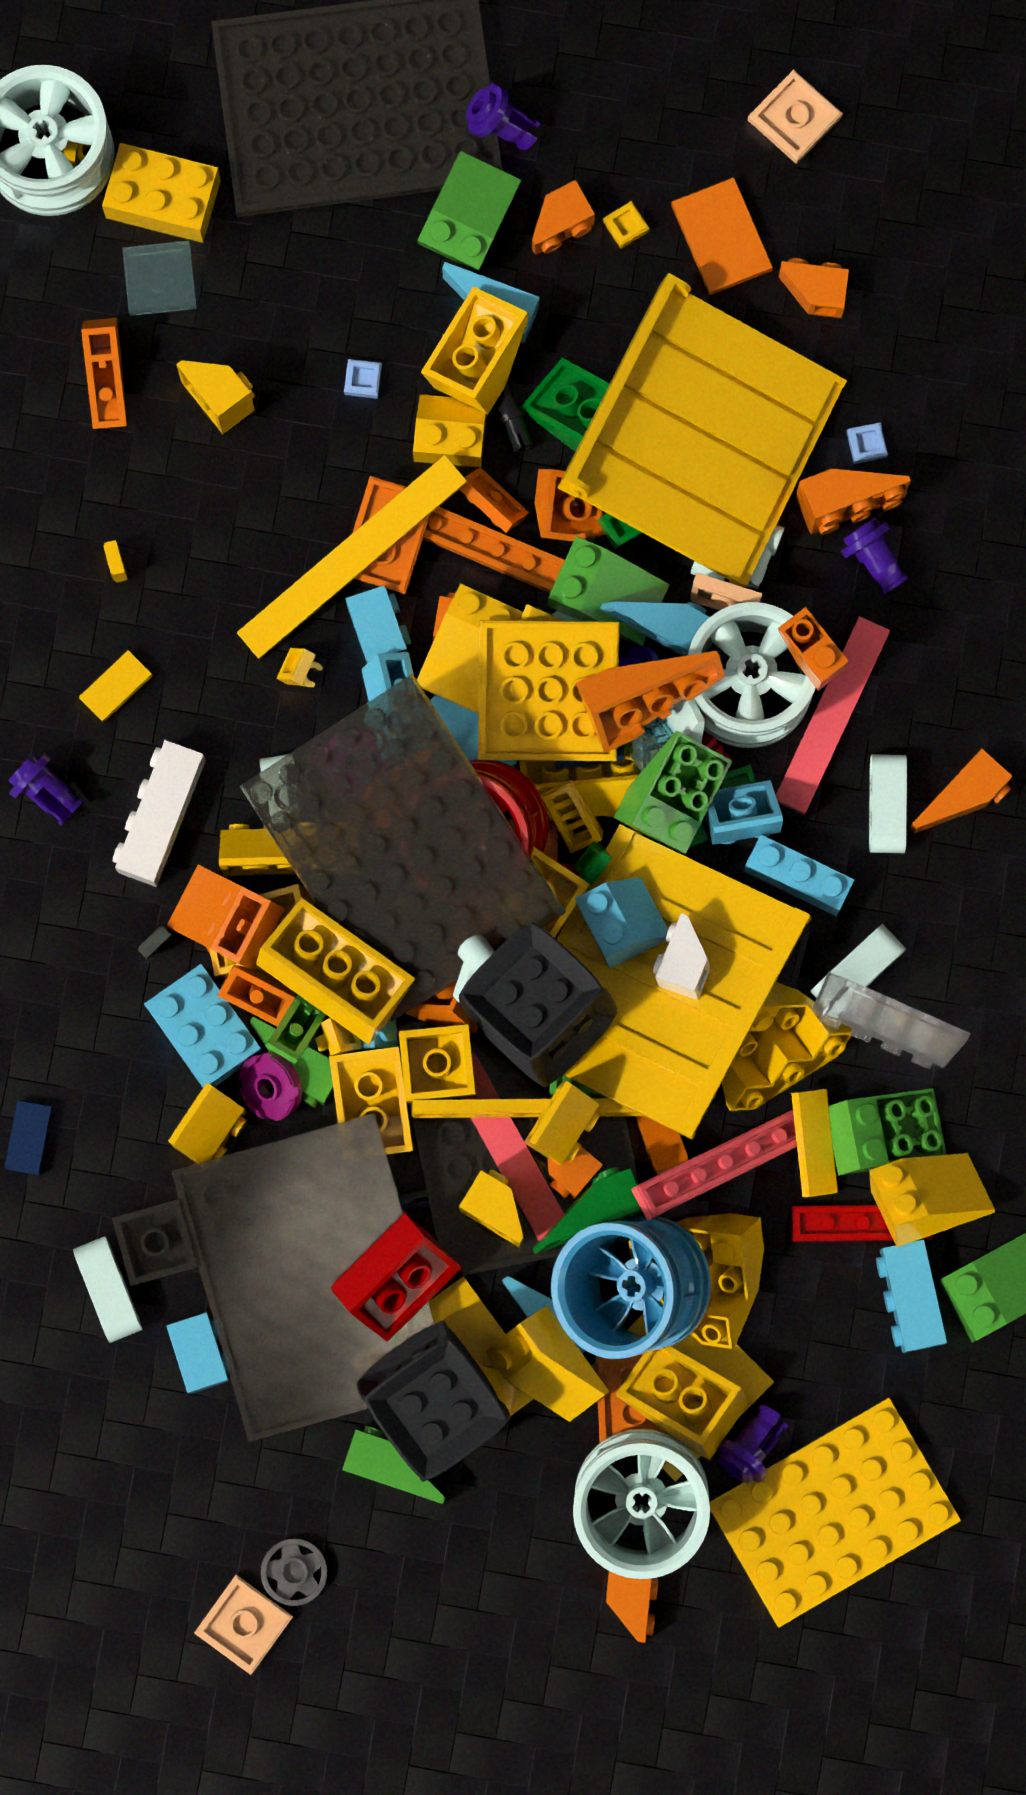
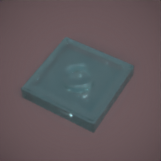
[122,240,197,316]

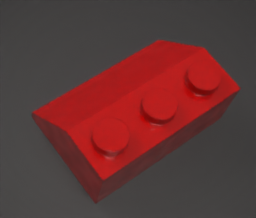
[330,1213,462,1342]

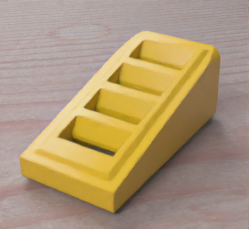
[540,780,604,854]

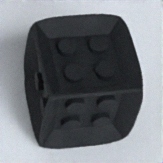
[459,922,617,1087]
[356,1321,510,1482]

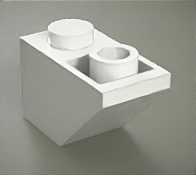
[653,913,711,1000]

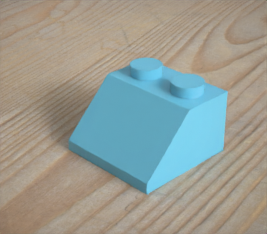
[706,780,783,845]
[574,877,668,969]

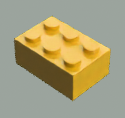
[102,143,221,243]

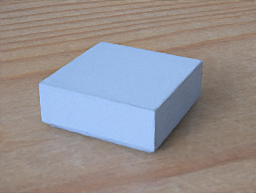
[344,359,382,399]
[847,422,888,464]

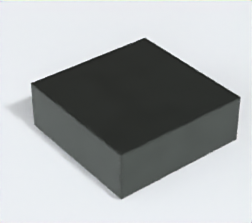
[138,924,176,959]

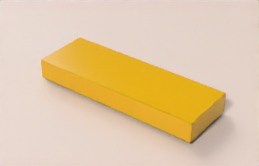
[791,1089,838,1197]

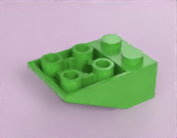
[613,730,732,854]
[828,1088,947,1176]

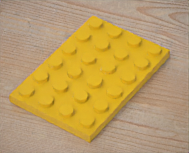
[710,1398,961,1628]

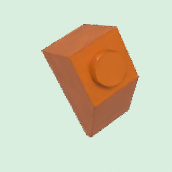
[217,965,296,1026]
[547,1146,603,1199]

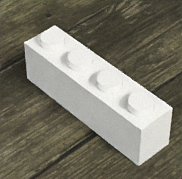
[113,740,206,887]

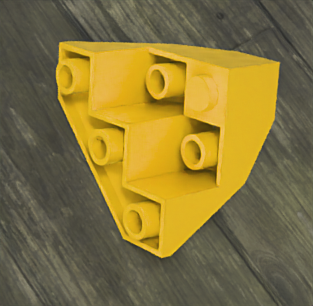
[722,982,854,1111]
[628,1213,764,1349]

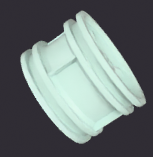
[0,65,115,216]
[688,602,816,748]
[573,1429,710,1579]

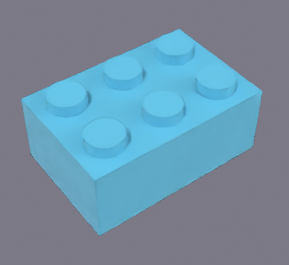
[144,964,263,1087]

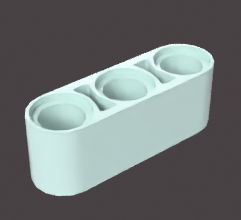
[869,754,907,853]
[810,924,906,1016]
[73,1236,143,1343]

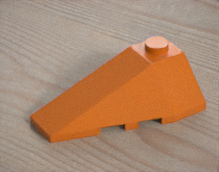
[535,469,607,542]
[576,651,725,753]

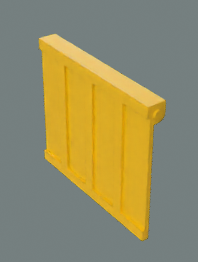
[557,273,847,588]
[557,824,811,1139]

